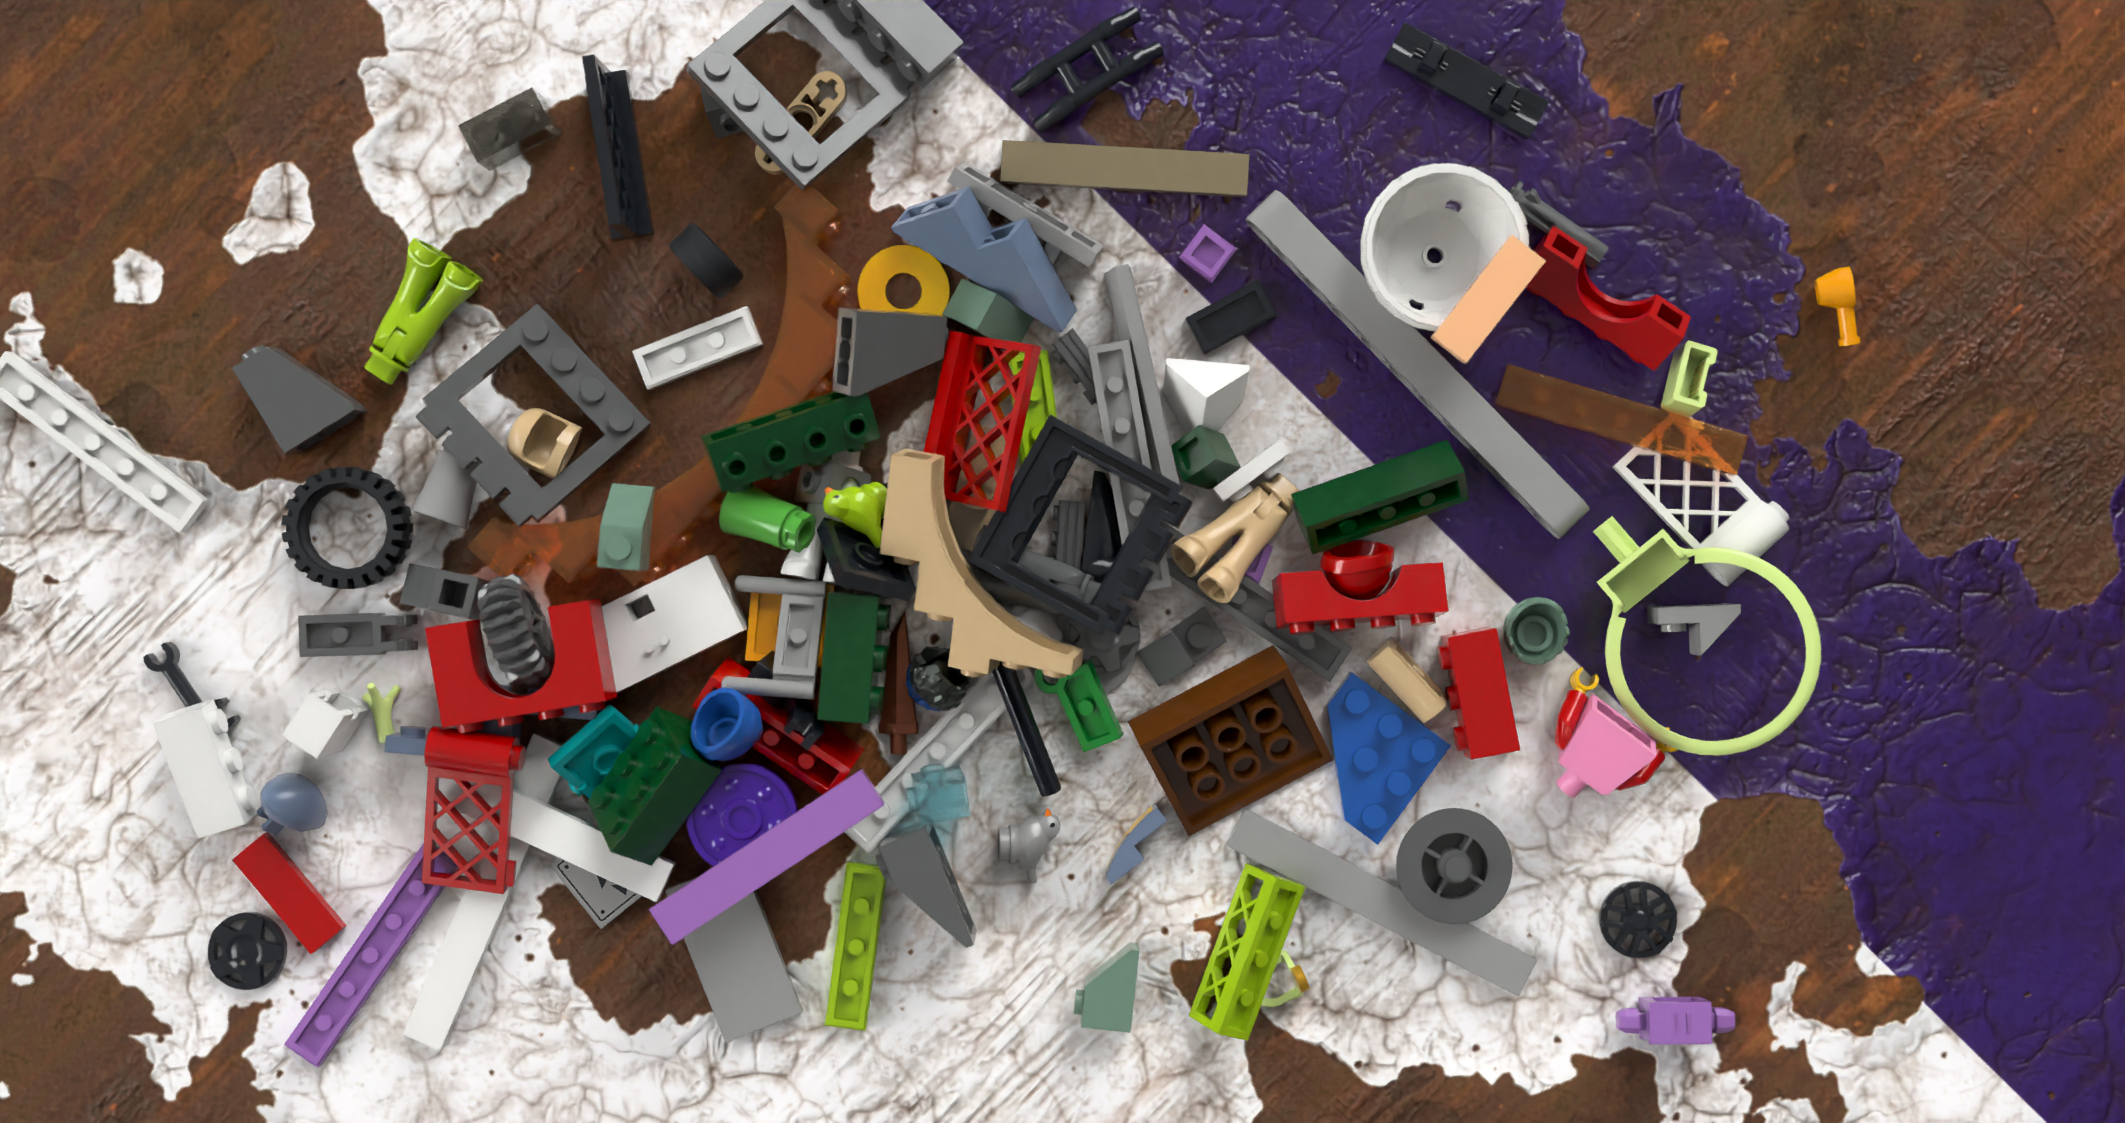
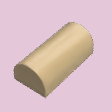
[1367,637,1446,723]

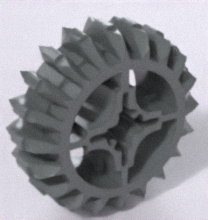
[477,574,555,686]

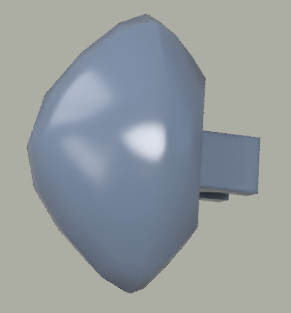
[257,772,328,835]

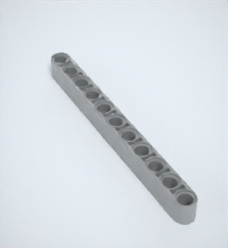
[1245,190,1590,539]

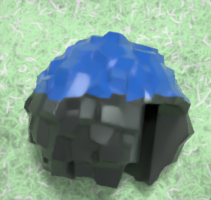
[906,646,971,712]

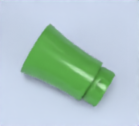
[719,484,816,553]

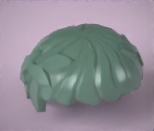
[1503,597,1570,665]

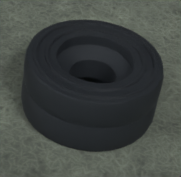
[669,223,744,299]

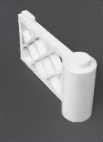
[1612,412,1790,586]

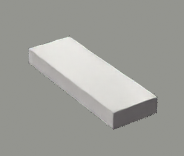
[632,306,764,390]

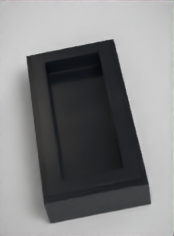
[1185,280,1278,355]

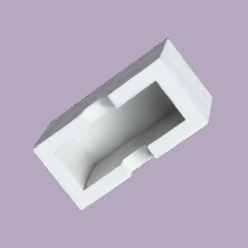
[281,688,370,759]

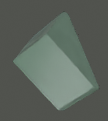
[942,278,1034,343]

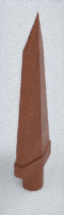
[879,612,919,755]

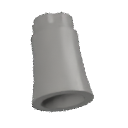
[410,435,480,529]

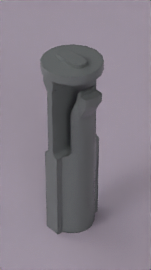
[1508,180,1608,269]

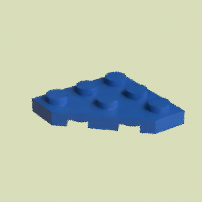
[1326,672,1451,845]

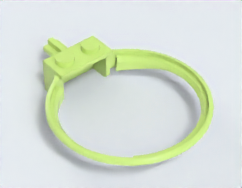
[1593,516,1821,756]

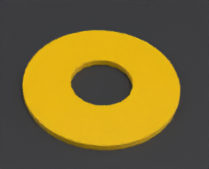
[857,245,950,316]

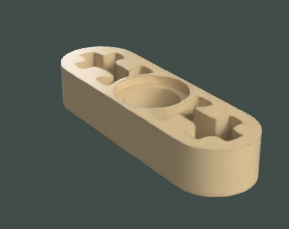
[755,71,847,175]

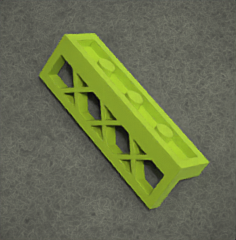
[1189,863,1305,1041]

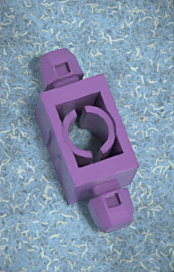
[1615,997,1735,1045]

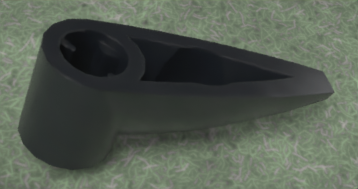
[1081,471,1122,583]

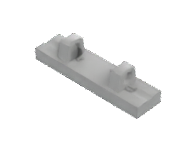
[947,161,1104,267]

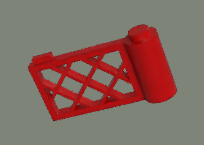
[422,726,526,894]

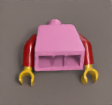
[1554,667,1678,798]

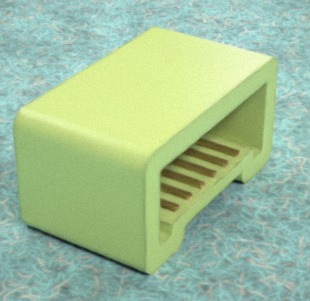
[1661,341,1718,417]

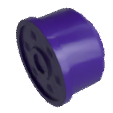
[687,763,798,866]

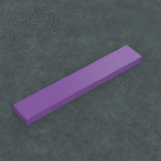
[649,769,885,945]
[284,843,459,1068]

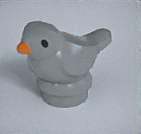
[997,809,1060,883]

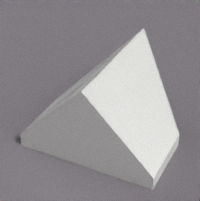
[1163,358,1249,434]

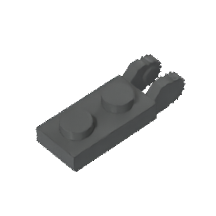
[298,613,418,657]

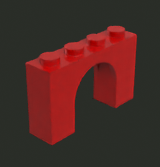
[425,598,617,733]

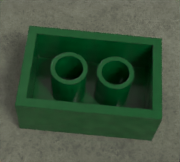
[817,591,892,724]
[588,706,722,866]

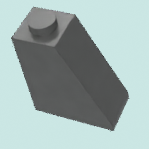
[832,307,949,396]
[232,345,368,455]

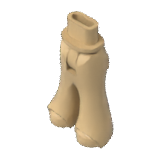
[1171,473,1299,603]

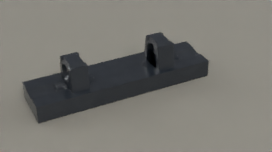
[1383,22,1549,140]

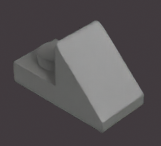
[1647,603,1741,656]

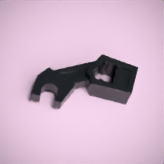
[746,650,825,751]

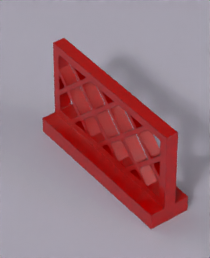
[923,331,1041,512]

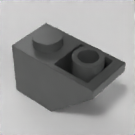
[400,563,490,622]

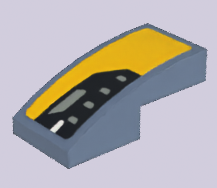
[1106,803,1167,885]

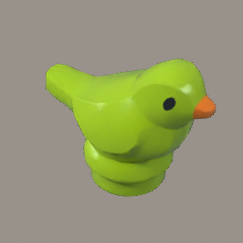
[823,482,887,548]

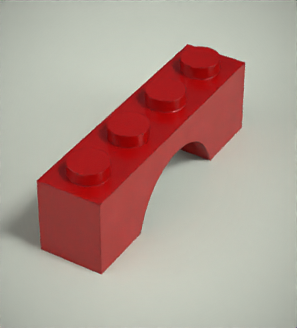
[1526,225,1691,371]
[1272,562,1449,635]

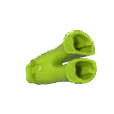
[364,238,483,385]

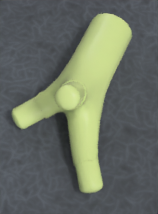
[362,683,401,743]

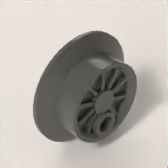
[1396,808,1513,924]

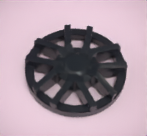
[1599,881,1677,958]

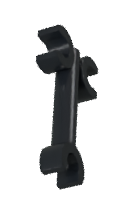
[143,642,241,728]

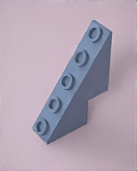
[891,187,1077,332]

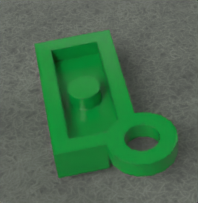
[1034,659,1124,752]

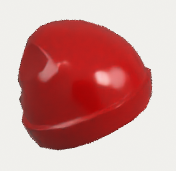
[1320,540,1394,600]

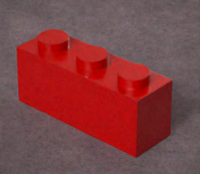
[1437,626,1520,760]

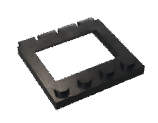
[968,415,1193,635]

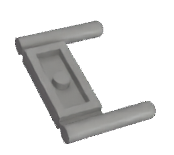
[721,575,827,699]

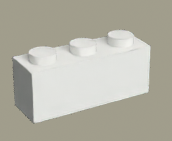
[152,699,258,839]

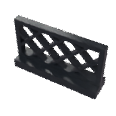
[582,54,655,241]

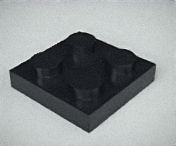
[817,518,916,602]

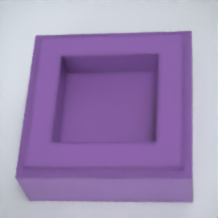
[1179,224,1237,283]

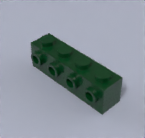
[700,391,881,493]
[1291,440,1469,555]

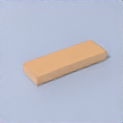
[1431,235,1545,364]

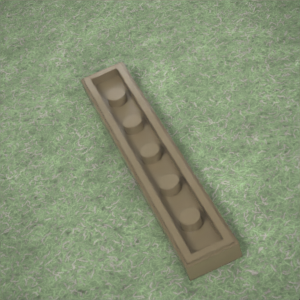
[1000,140,1249,197]

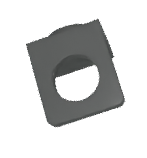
[794,462,871,504]

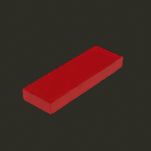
[232,832,347,954]

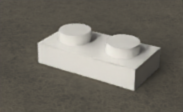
[1211,439,1290,503]

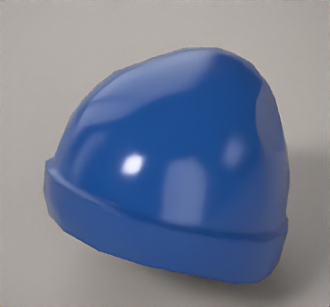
[691,688,764,761]

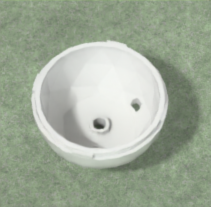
[1361,164,1529,332]

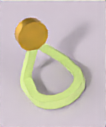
[1261,950,1310,1007]

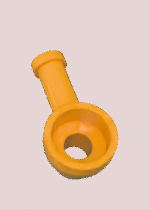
[1815,266,1860,346]

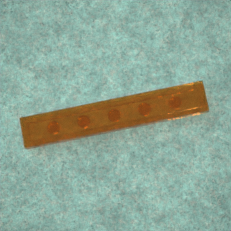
[1494,364,1749,476]

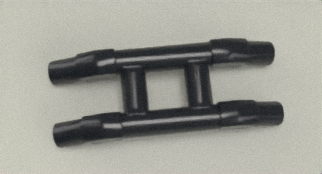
[1011,7,1163,133]

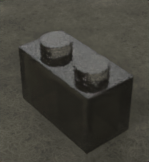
[458,87,562,171]

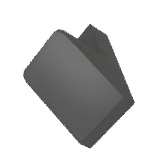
[1136,607,1227,686]

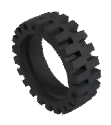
[281,467,413,589]

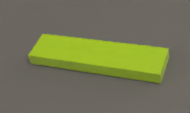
[825,861,887,1031]

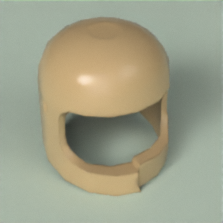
[507,408,583,479]

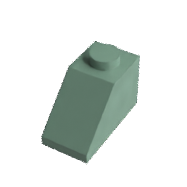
[597,483,655,571]
[1074,942,1140,1033]

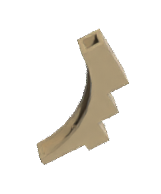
[880,449,1084,678]

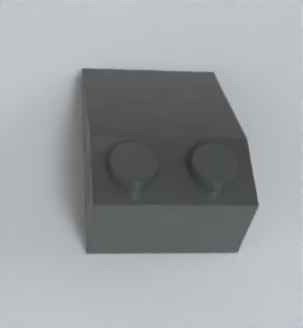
[876,817,977,948]

